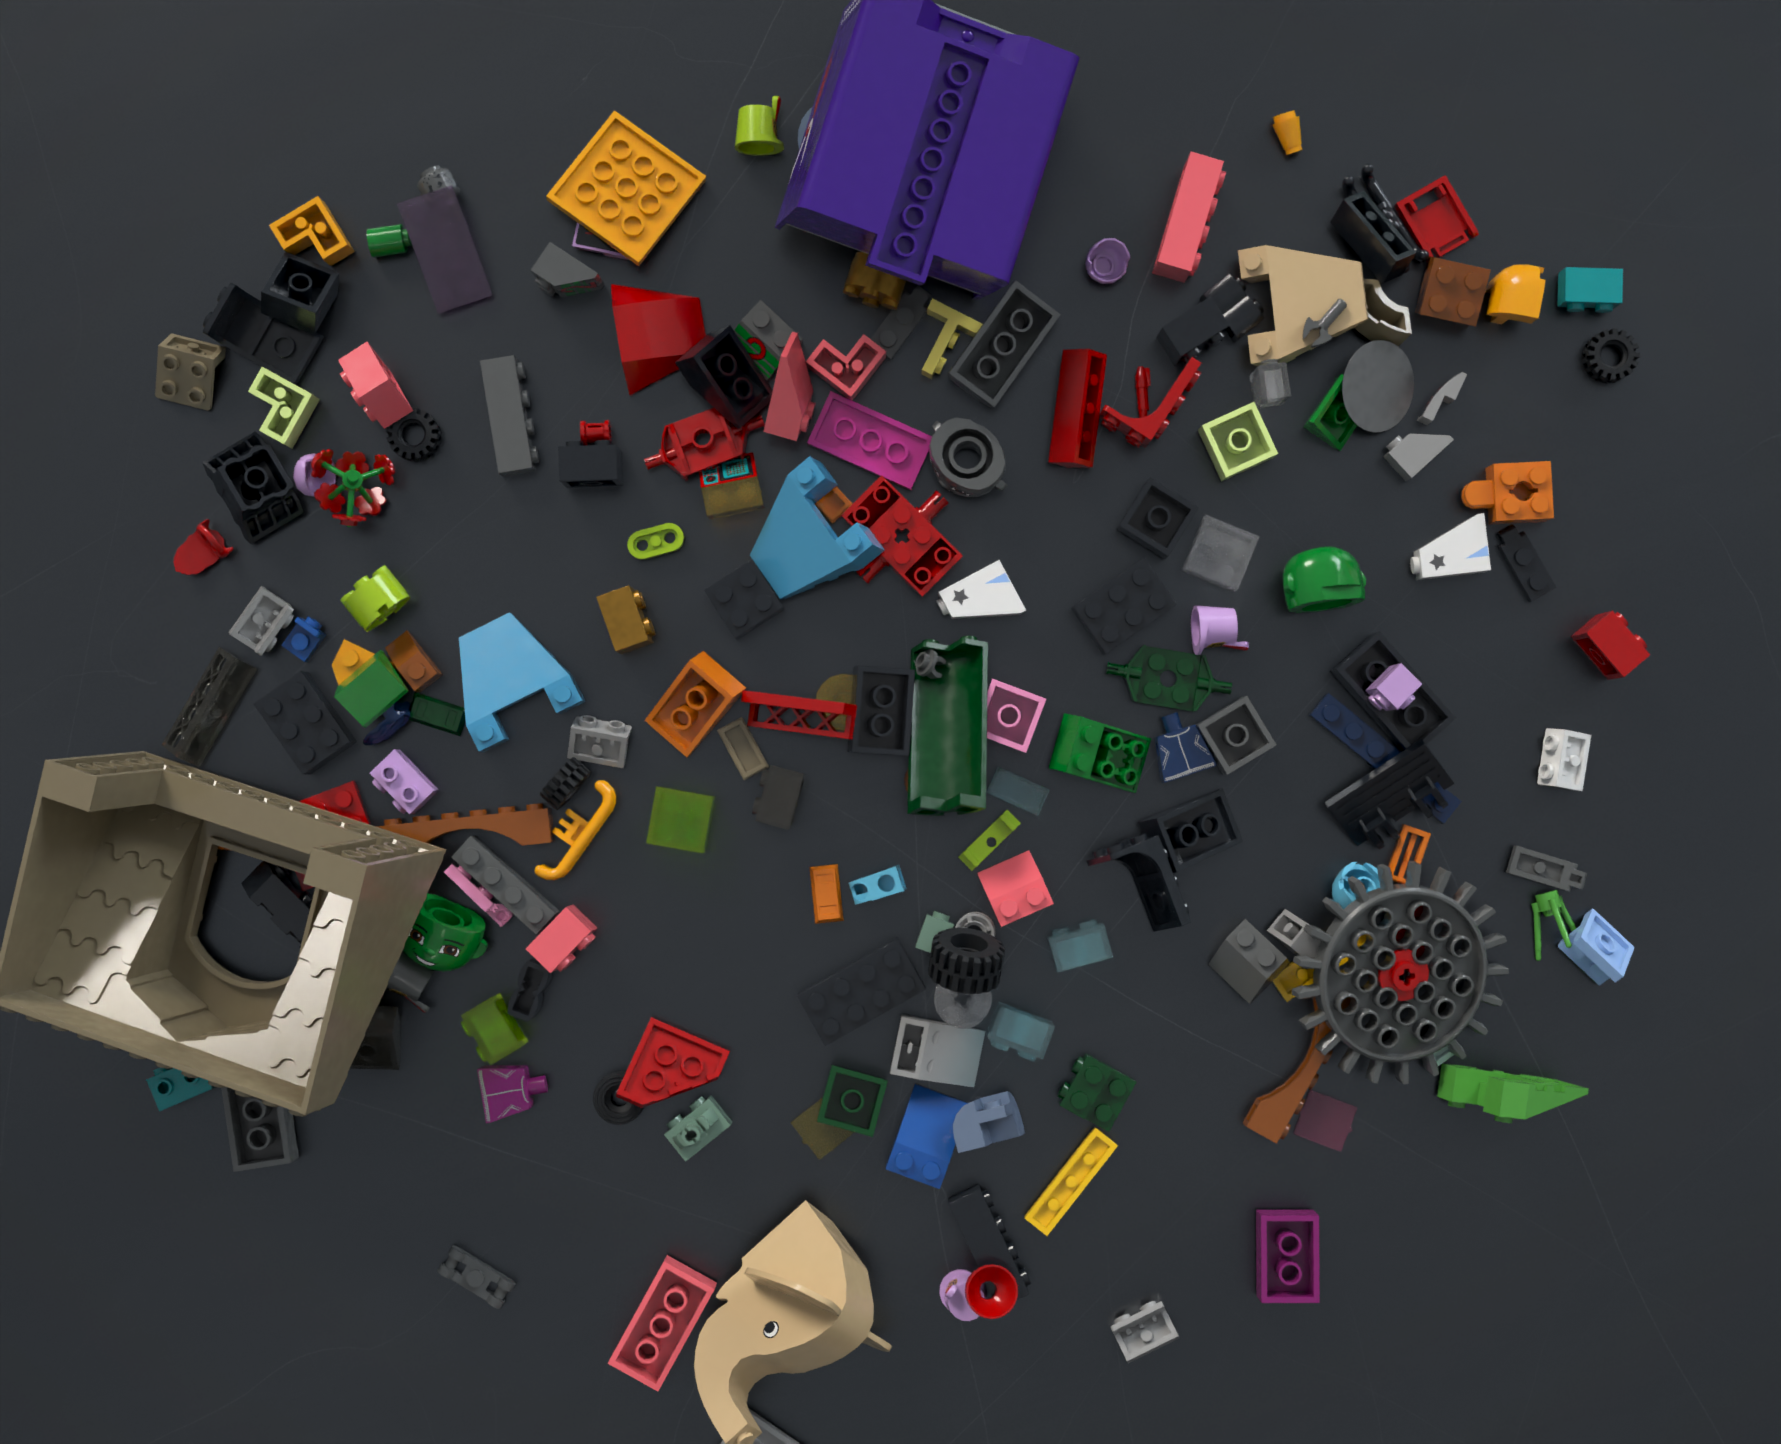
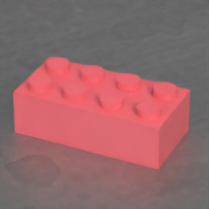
[1152,152,1226,283]
[607,1255,717,1391]

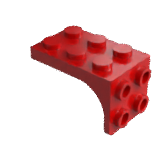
[1099,357,1201,448]

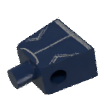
[1154,712,1217,783]

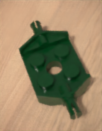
[1106,645,1232,712]

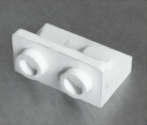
[1537,728,1591,791]

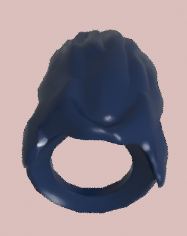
[363,701,410,745]

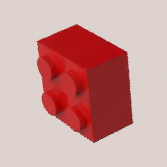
[1571,611,1650,680]

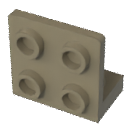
[155,333,226,411]

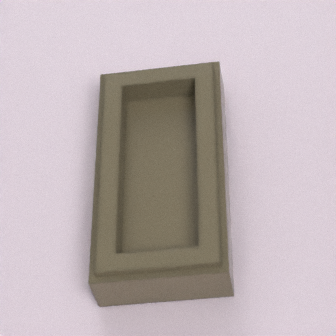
[717,717,769,781]

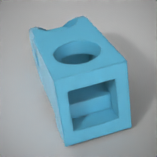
[848,865,907,905]

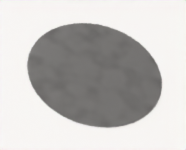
[1342,340,1414,432]

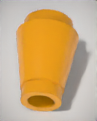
[1272,110,1303,155]

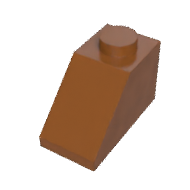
[385,630,443,692]

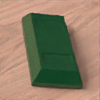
[409,692,466,737]

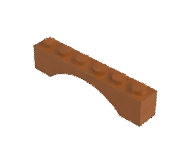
[376,803,555,846]
[1243,997,1350,1144]

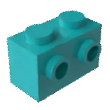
[1557,267,1623,313]
[146,1067,215,1112]

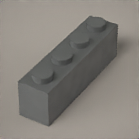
[480,355,539,477]
[451,835,560,935]

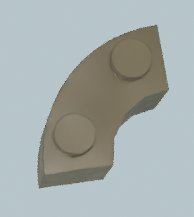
[1354,279,1412,347]

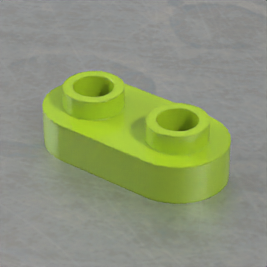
[627,523,684,560]

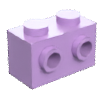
[1365,663,1422,711]
[370,749,439,814]

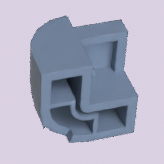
[953,1091,1025,1153]

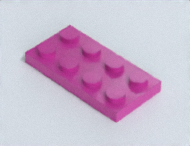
[807,391,932,491]

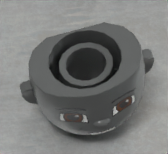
[929,417,1008,497]

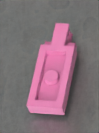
[444,864,514,927]

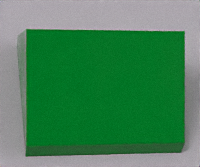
[1303,374,1357,451]
[334,650,408,728]

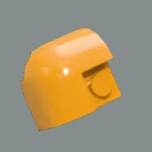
[1485,264,1546,324]

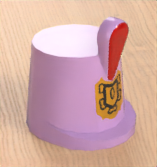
[1191,606,1249,655]
[939,1269,988,1321]

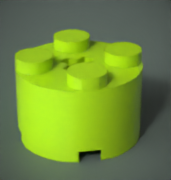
[340,565,411,632]

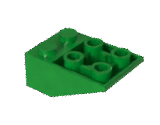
[1049,713,1151,793]

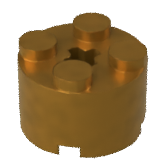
[843,252,906,310]

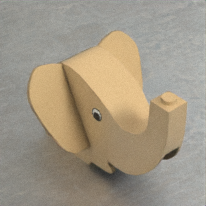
[694,1200,892,1444]

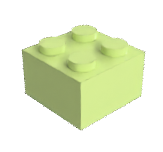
[1198,402,1278,482]

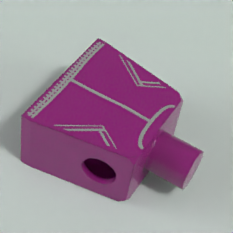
[477,1065,548,1123]

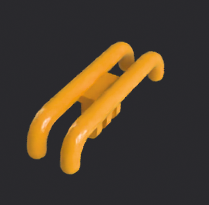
[534,780,616,880]

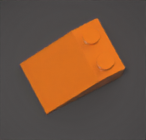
[644,651,746,757]

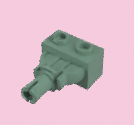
[664,1095,732,1162]

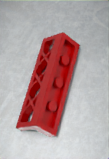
[741,690,857,740]

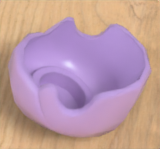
[1085,238,1130,284]
[293,453,336,497]

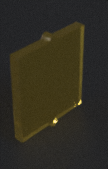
[791,1098,855,1160]

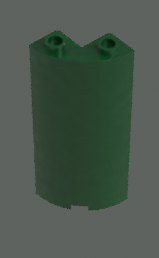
[907,636,988,816]

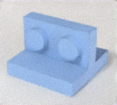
[1558,908,1635,986]

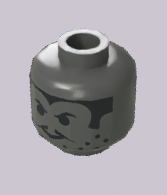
[417,165,460,211]

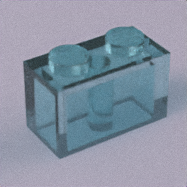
[1047,919,1113,972]

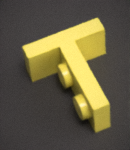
[921,298,983,380]

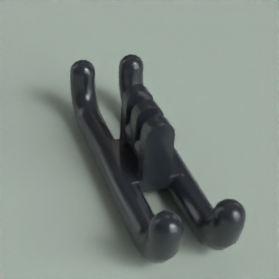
[1342,164,1429,274]

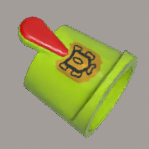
[735,96,784,156]

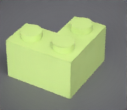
[248,367,320,449]

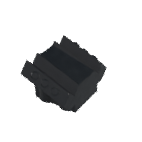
[202,431,304,544]

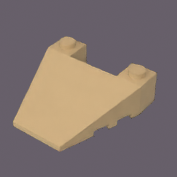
[1238,245,1368,367]

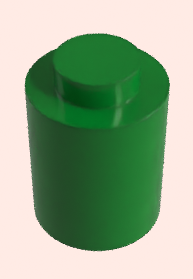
[367,224,412,258]

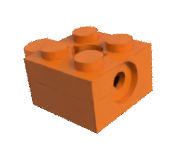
[1461,461,1554,525]

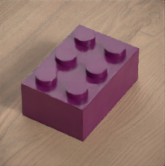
[1256,1210,1320,1303]

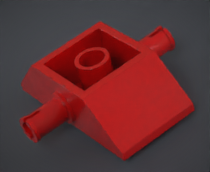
[841,475,963,597]

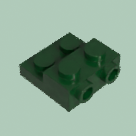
[1057,1053,1137,1132]

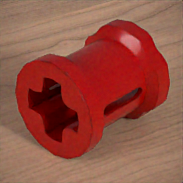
[580,420,611,446]

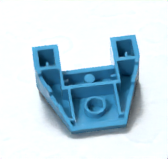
[750,456,885,600]
[459,612,586,752]

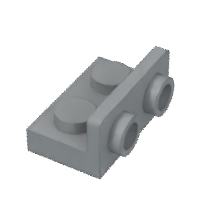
[567,715,632,768]

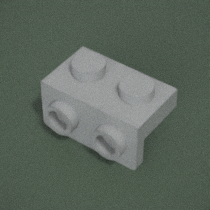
[228,586,294,656]
[1110,1301,1179,1363]

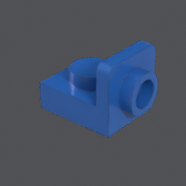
[281,616,326,662]

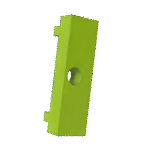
[958,810,1021,871]

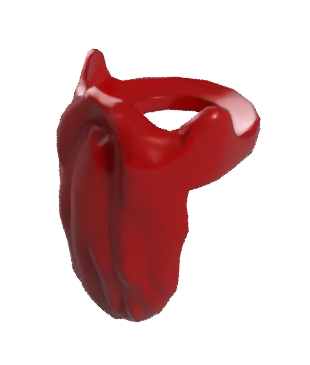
[173,519,234,575]

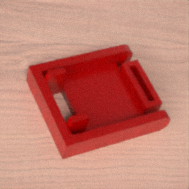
[1394,175,1479,263]

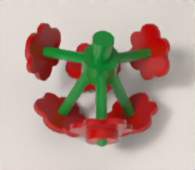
[311,449,395,528]

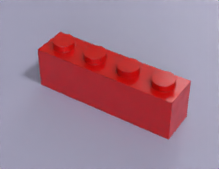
[1048,349,1107,468]

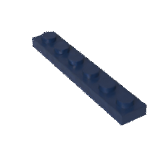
[1309,693,1462,824]

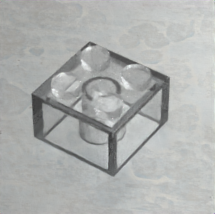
[1181,515,1260,592]

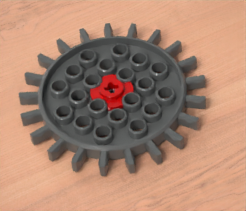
[1292,861,1509,1084]

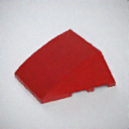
[611,284,706,396]

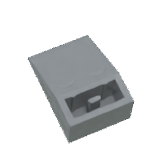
[890,1014,985,1087]

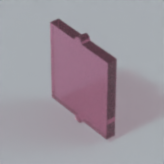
[1293,1090,1357,1152]

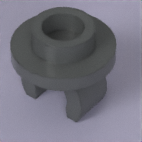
[915,649,946,679]

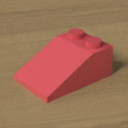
[763,332,816,441]

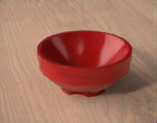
[965,1264,1018,1319]

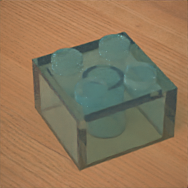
[986,1002,1055,1062]

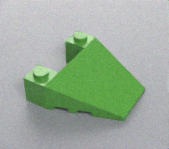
[1437,1063,1589,1123]

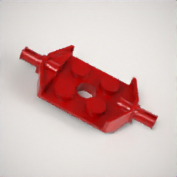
[644,408,765,481]

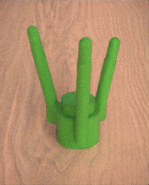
[1531,890,1576,961]

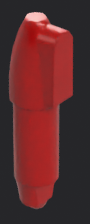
[1135,366,1151,418]

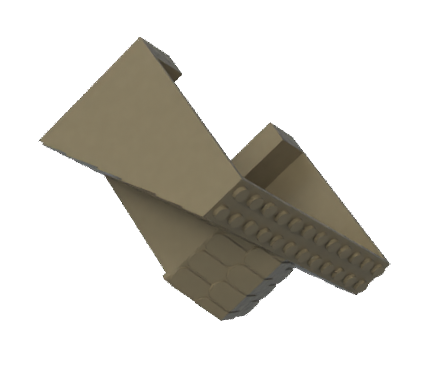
[0,751,447,1117]

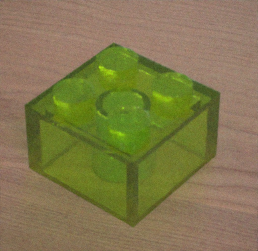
[646,786,716,853]
[461,993,529,1066]

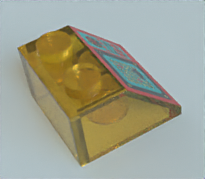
[699,452,765,520]

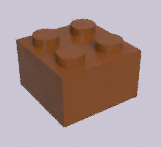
[1415,256,1491,326]

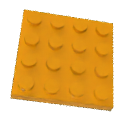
[546,110,706,266]

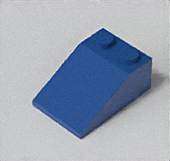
[885,1084,968,1189]

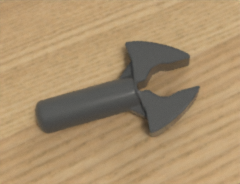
[1302,299,1347,348]

